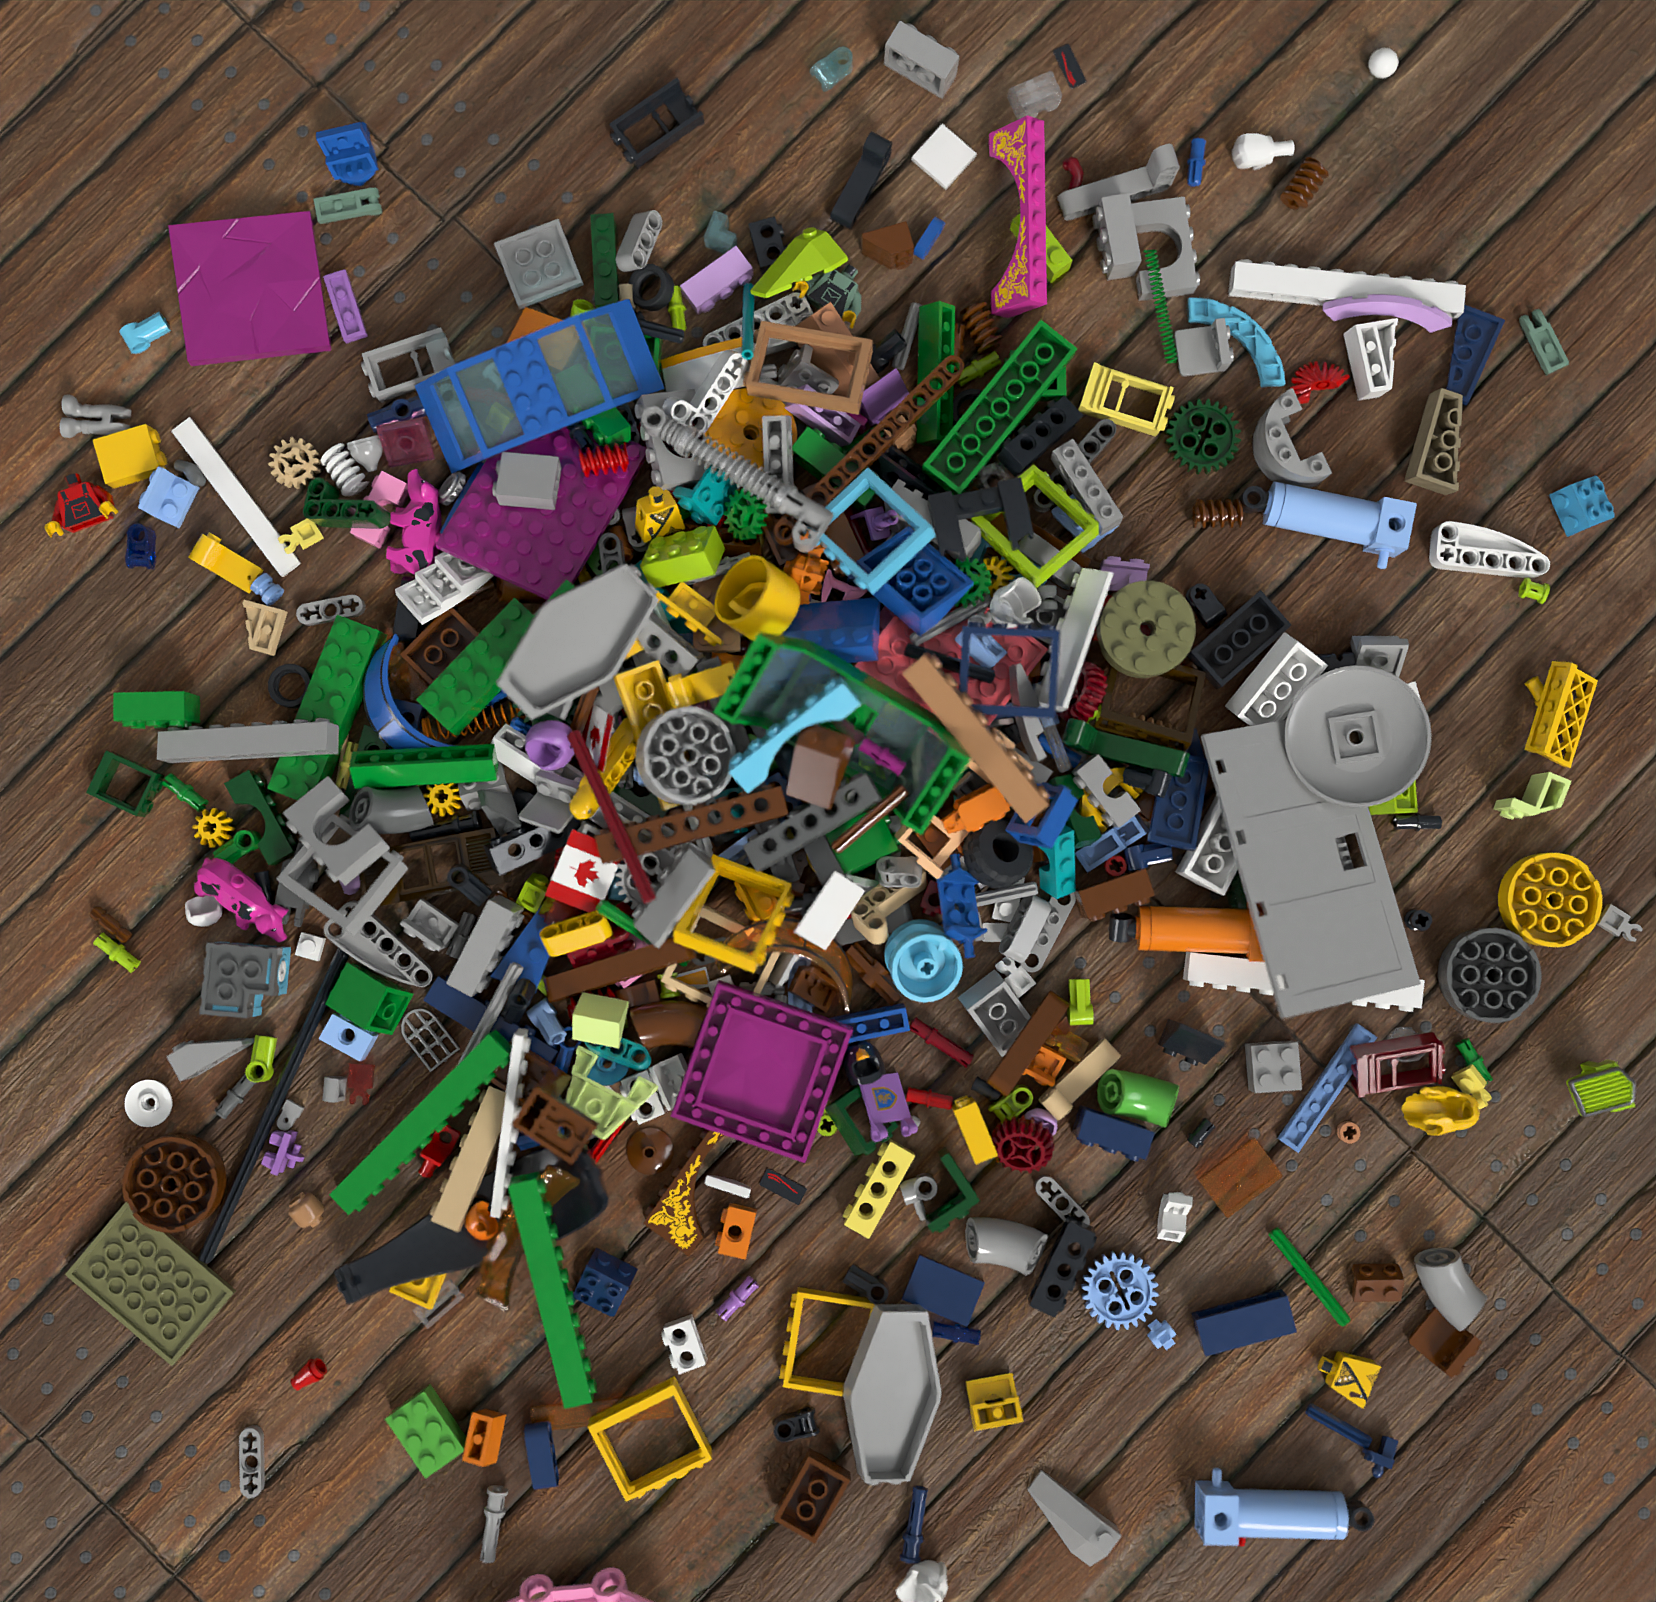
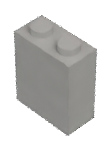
[493,452,561,510]

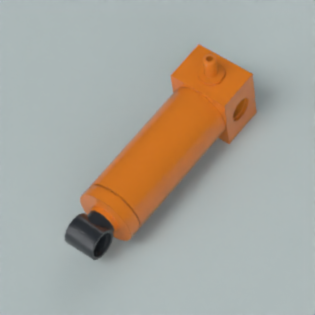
[1109,901,1265,962]

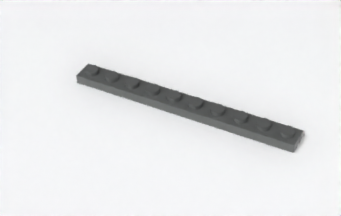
[696,656,800,883]

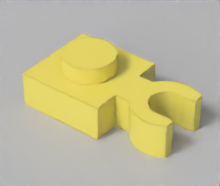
[278,519,324,554]

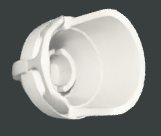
[990,578,1041,628]
[896,1560,948,1602]

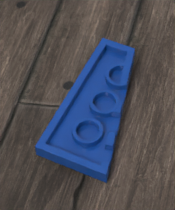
[490,897,569,994]

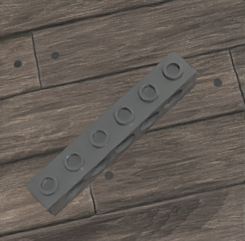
[743,773,883,872]

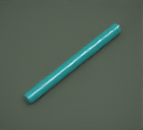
[742,283,754,360]

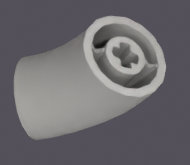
[965,1217,1047,1275]
[1414,1247,1487,1331]

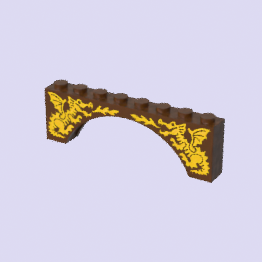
[643,1129,725,1257]

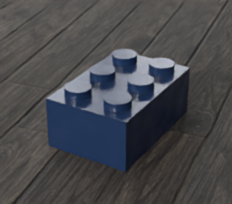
[1072,1105,1155,1162]

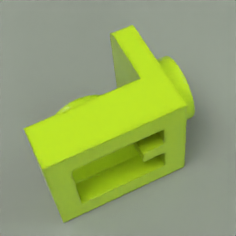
[516,872,550,914]

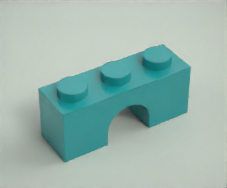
[1038,825,1076,899]

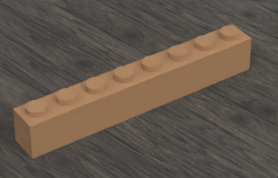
[902,652,1050,823]

